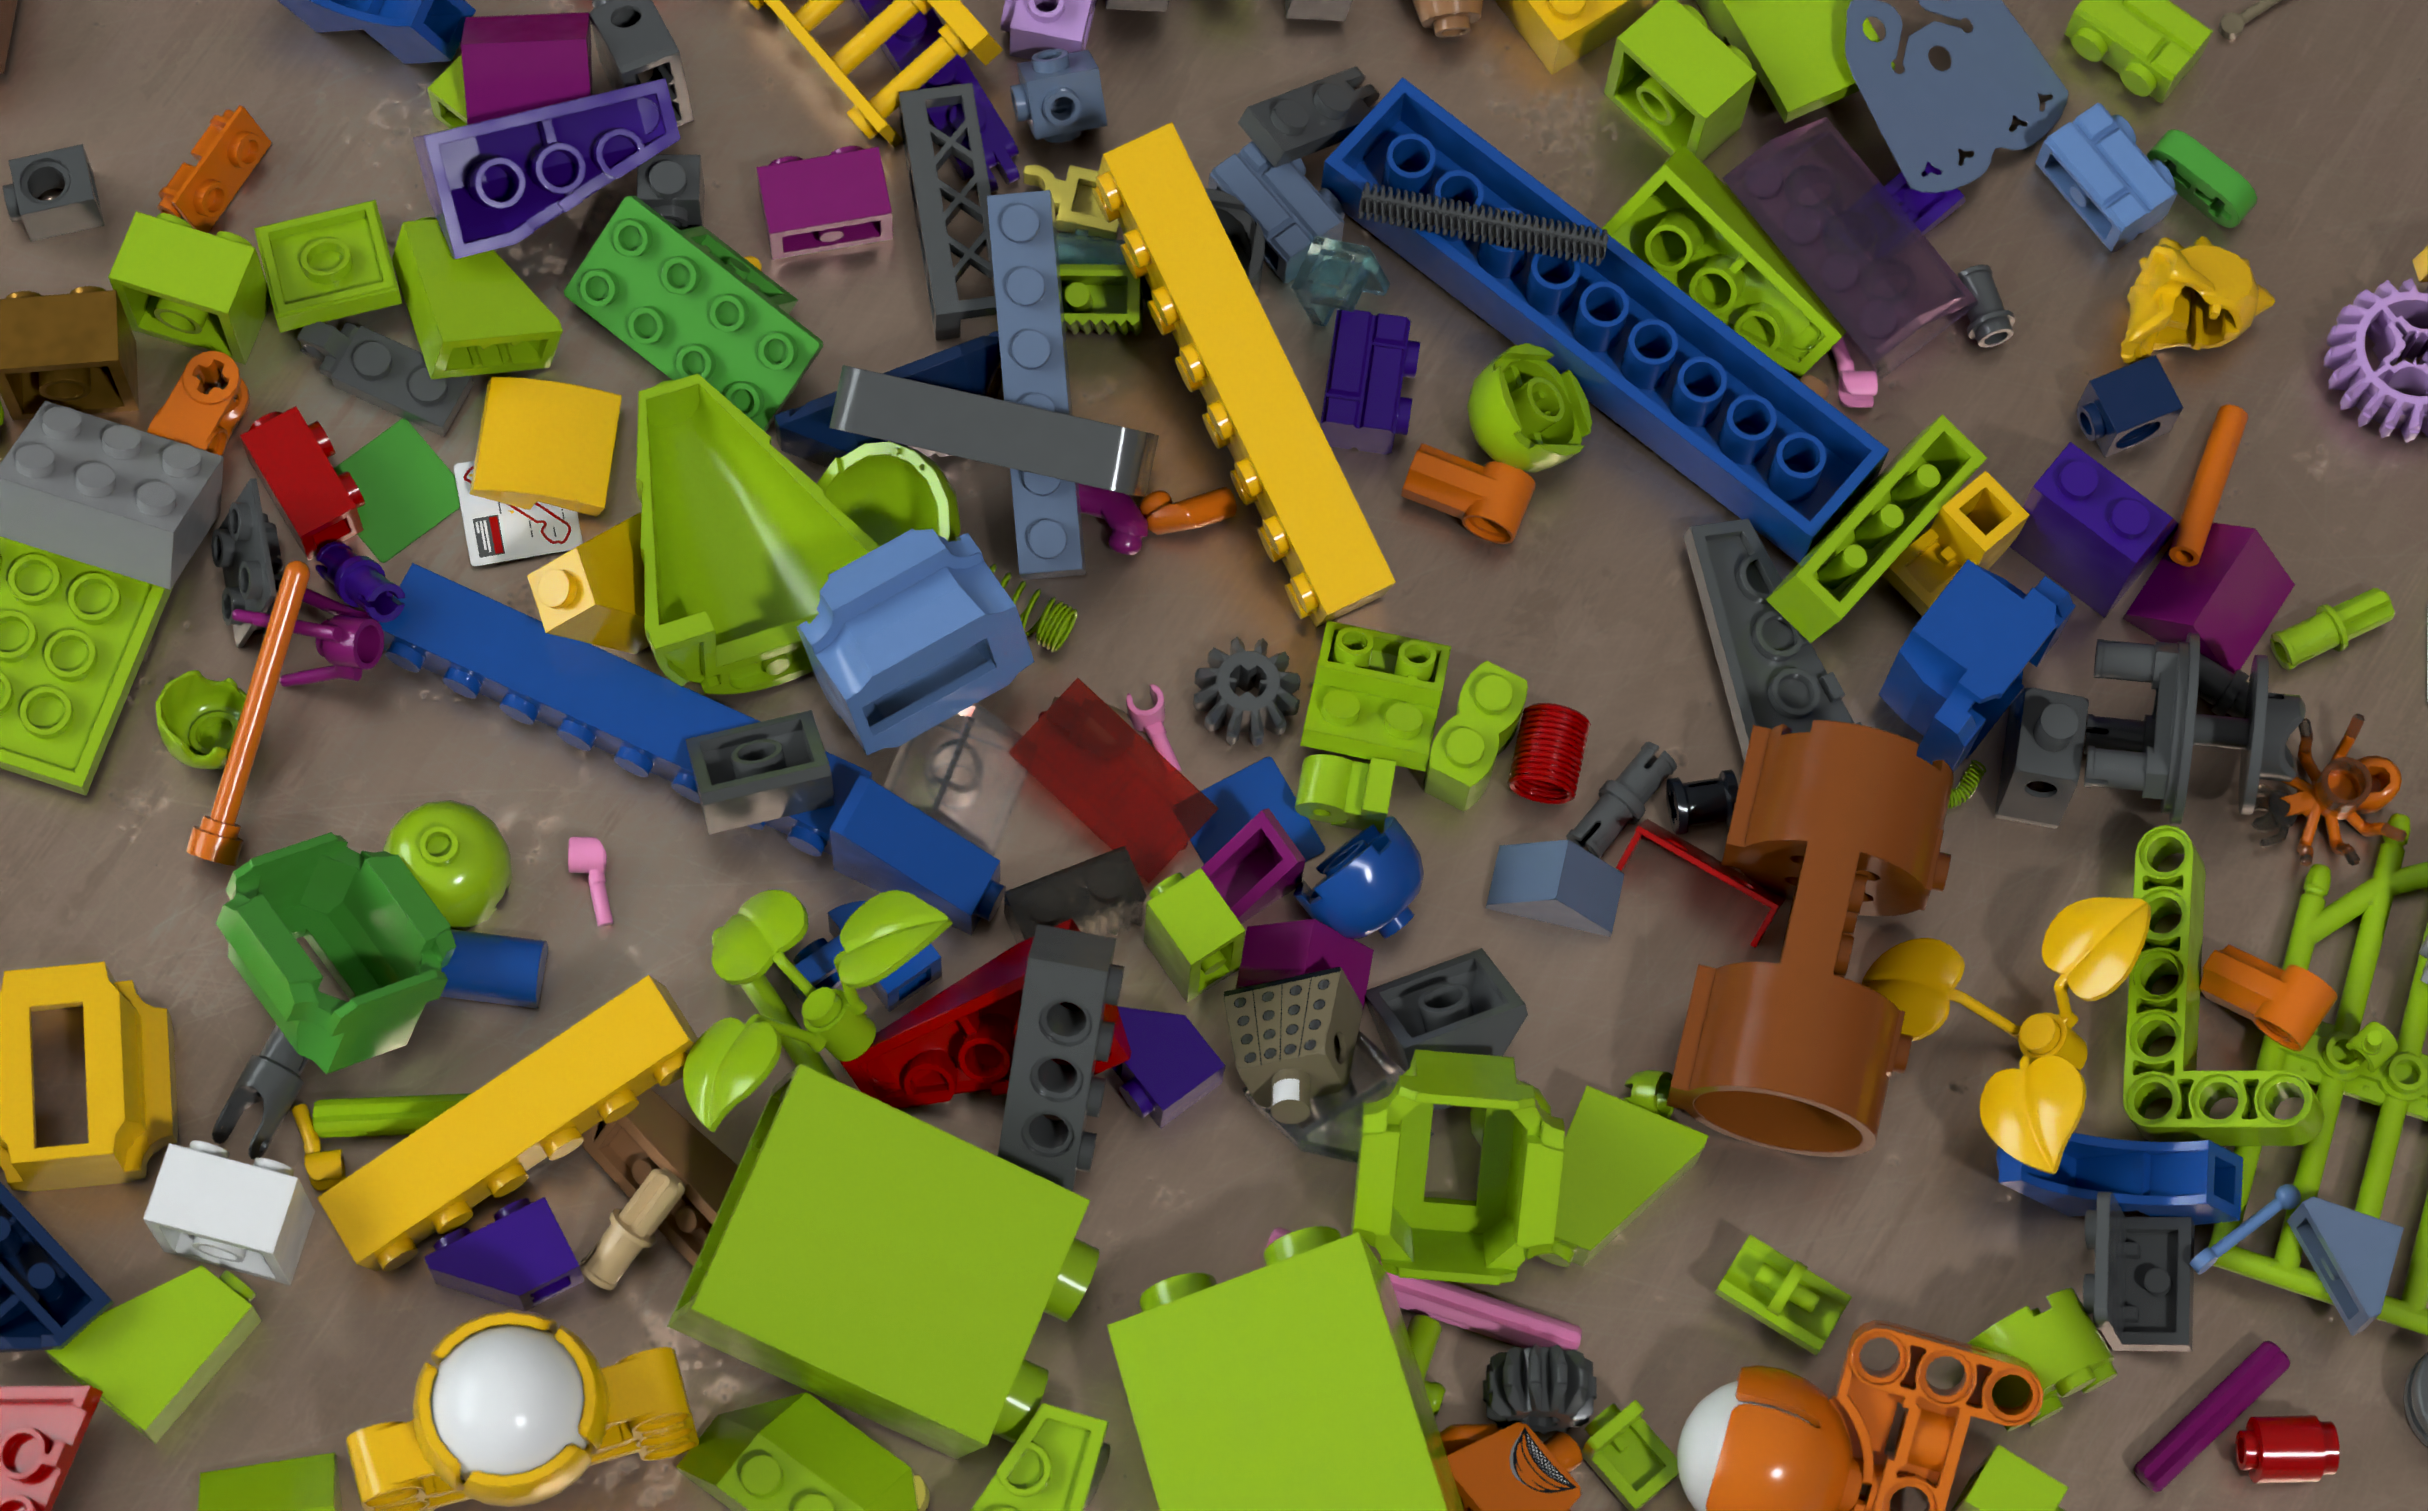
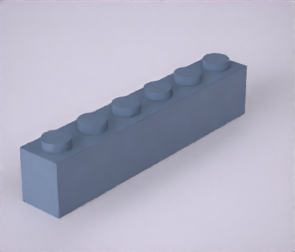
[987,190,1086,580]

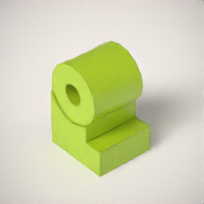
[1295,754,1397,834]

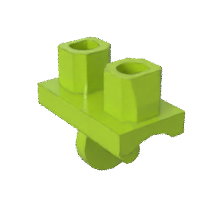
[1714,1235,1852,1356]

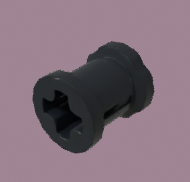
[1666,769,1739,835]

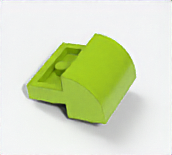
[1300,620,1451,772]

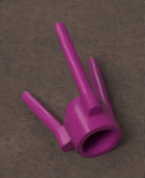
[232,588,384,687]

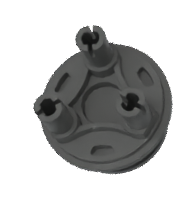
[2083,632,2306,825]

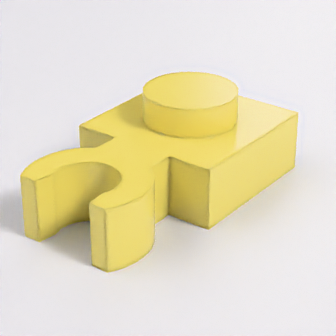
[1024,165,1120,243]

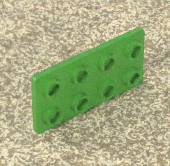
[564,195,823,432]

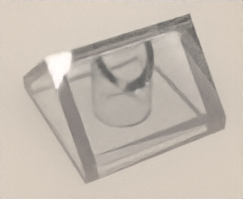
[883,703,1037,856]

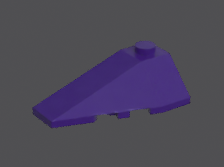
[413,78,681,259]

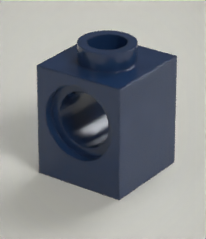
[2077,355,2184,458]

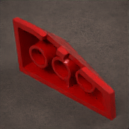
[840,918,1132,1109]

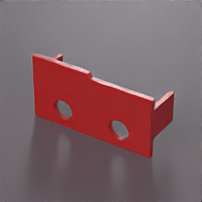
[1616,819,1785,948]

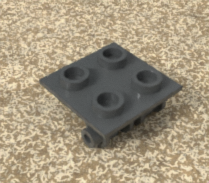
[211,478,283,648]

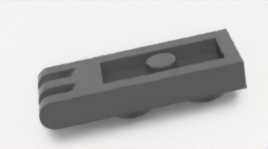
[1238,67,1380,168]

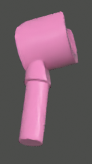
[1831,337,1878,407]
[1126,684,1182,777]
[568,837,613,927]

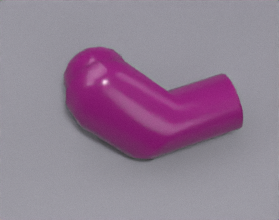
[1078,483,1148,555]

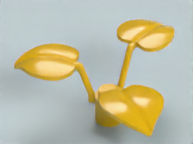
[1862,897,2151,1174]

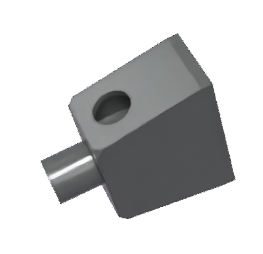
[589,0,694,126]
[1994,688,2089,829]

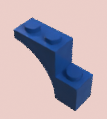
[278,0,476,64]
[1996,1132,2243,1225]

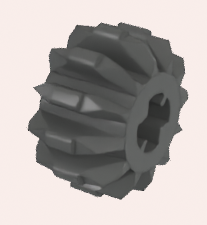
[1193,637,1301,747]
[1483,1344,1597,1435]

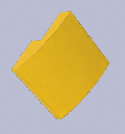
[470,377,622,517]

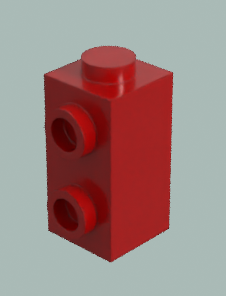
[240,406,366,560]

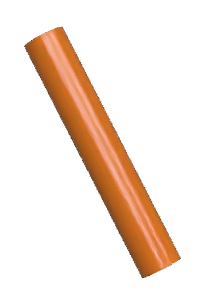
[2169,405,2248,567]

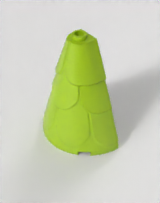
[636,374,880,694]

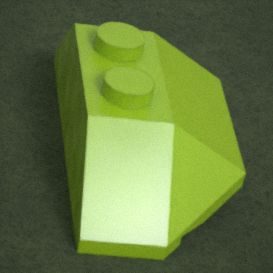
[676,1392,919,1511]

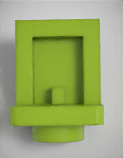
[1581,1400,1679,1511]

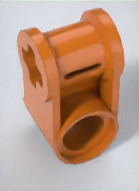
[147,351,250,456]

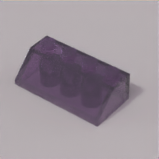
[1722,117,1978,380]

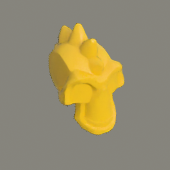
[2121,236,2275,365]

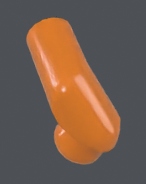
[1139,487,1237,535]

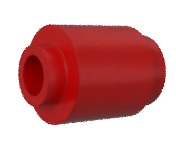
[2235,1415,2340,1484]

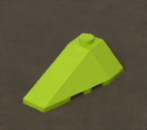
[1601,144,1845,377]

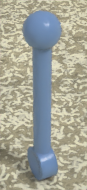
[2190,1184,2301,1275]

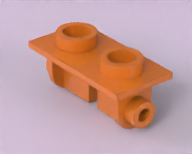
[157,105,272,233]

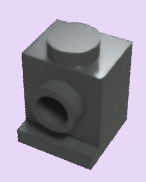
[637,154,704,230]

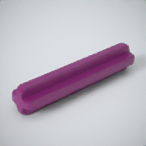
[2134,1340,2290,1492]

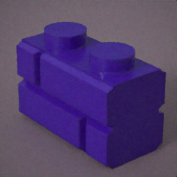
[1320,308,1420,455]

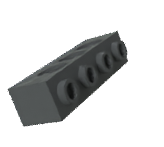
[998,924,1124,1192]

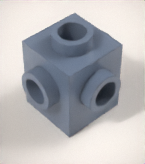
[1010,49,1108,143]

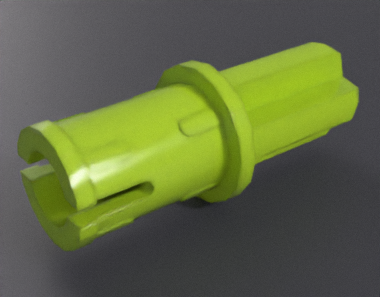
[2270,588,2395,670]

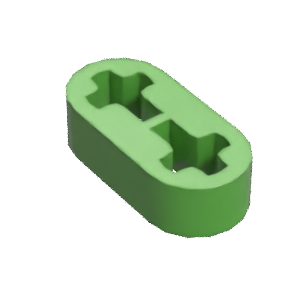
[2147,130,2257,228]

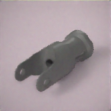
[212,1024,309,1160]

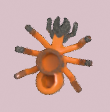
[2252,713,2407,867]

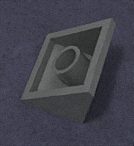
[685,710,835,835]

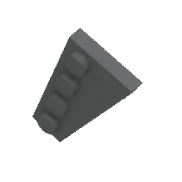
[1683,518,1862,763]

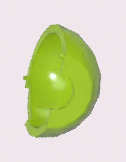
[817,441,961,546]

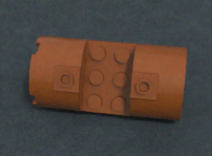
[1666,720,1954,1157]

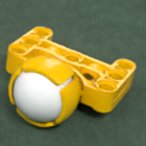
[346,1310,699,1511]

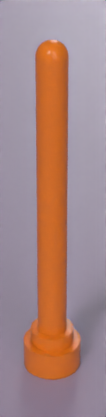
[186,561,310,866]

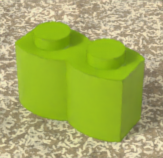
[1424,661,1528,812]

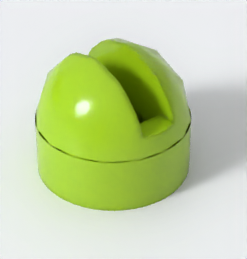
[1622,1070,1674,1119]

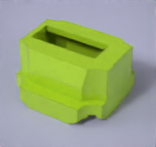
[1352,1049,1565,1285]

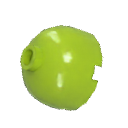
[1467,343,1592,473]
[382,800,512,931]

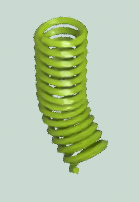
[1947,760,1986,810]

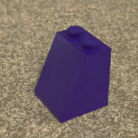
[2009,442,2179,618]

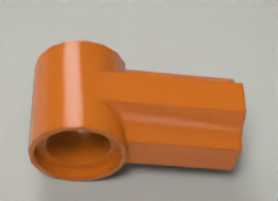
[1401,443,1536,544]
[2199,945,2338,1052]

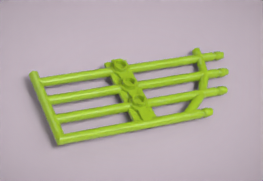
[2209,813,2428,1336]

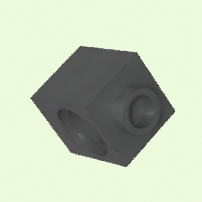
[3,144,105,242]

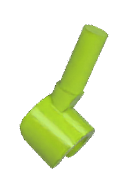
[2345,1021,2399,1073]

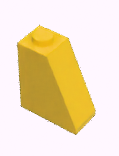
[527,512,650,654]

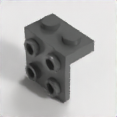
[2083,1191,2195,1352]

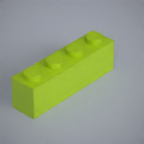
[1765,414,1987,643]

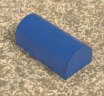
[440,929,548,1009]

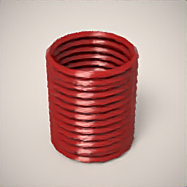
[1507,703,1591,804]

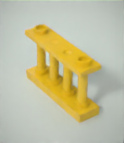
[749,0,1003,148]

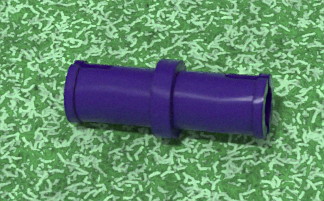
[315,541,405,623]

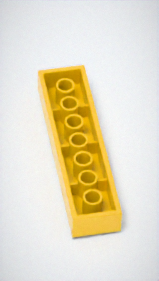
[1093,122,1396,628]

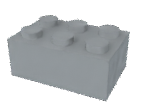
[0,401,224,590]

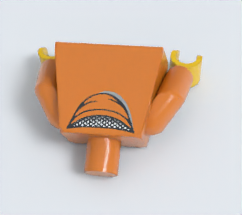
[1440,1422,1582,1511]

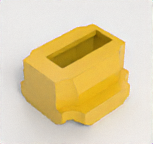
[0,961,179,1192]

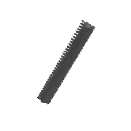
[1359,182,1608,266]

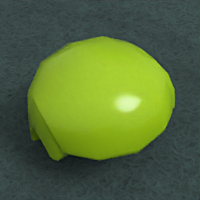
[155,670,247,770]

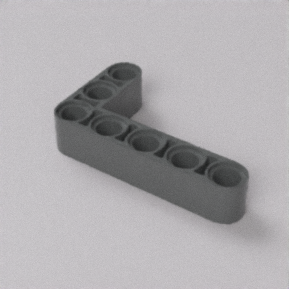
[829,365,1159,497]

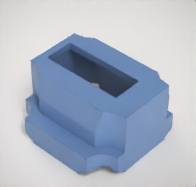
[796,529,1035,756]

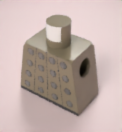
[1224,966,1363,1124]

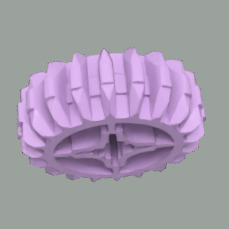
[2324,277,2428,443]

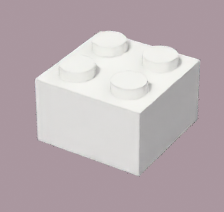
[143,1141,315,1286]

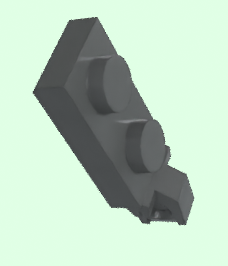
[297,321,474,436]

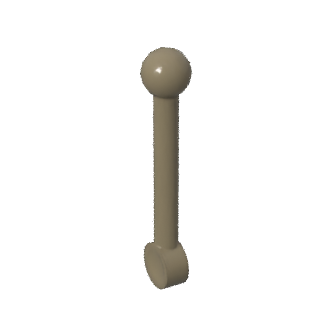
[2219,0,2282,39]

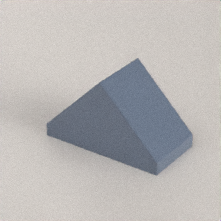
[1485,840,1624,937]
[2287,1197,2404,1336]

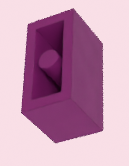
[756,146,893,260]

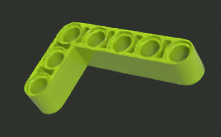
[2123,825,2325,1146]

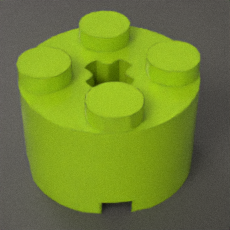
[1967,1288,2118,1432]

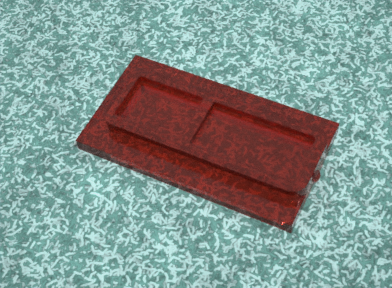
[1008,678,1219,884]

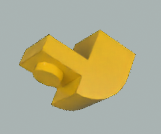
[1882,471,2030,616]

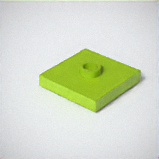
[254,200,403,333]

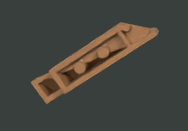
[582,1088,738,1267]

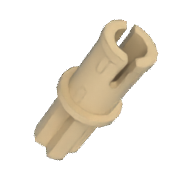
[579,1168,685,1290]

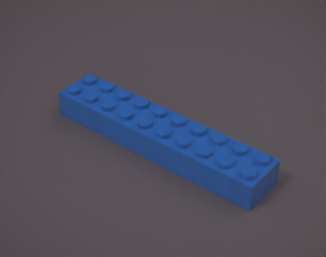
[1321,77,1889,563]

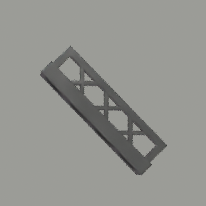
[899,83,997,341]

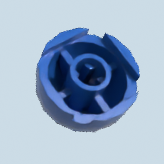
[1293,816,1424,939]

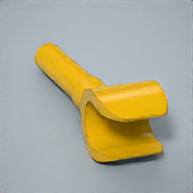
[291,1104,346,1191]

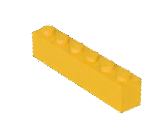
[317,975,698,1272]

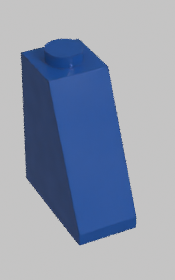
[830,774,1006,936]

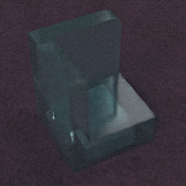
[1291,236,1390,327]

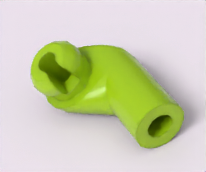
[1407,1315,1446,1417]

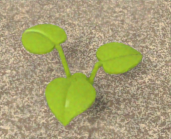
[683,890,953,1132]

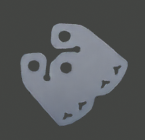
[1845,0,2068,193]

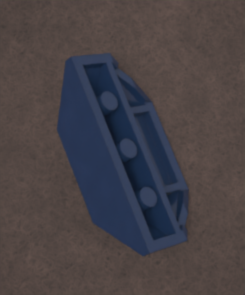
[774,330,1003,468]
[0,1182,114,1353]

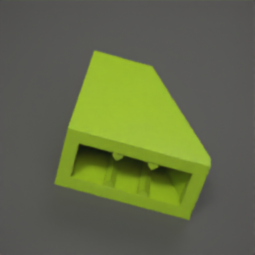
[392,217,563,379]
[1537,1085,1709,1267]
[44,1265,262,1444]

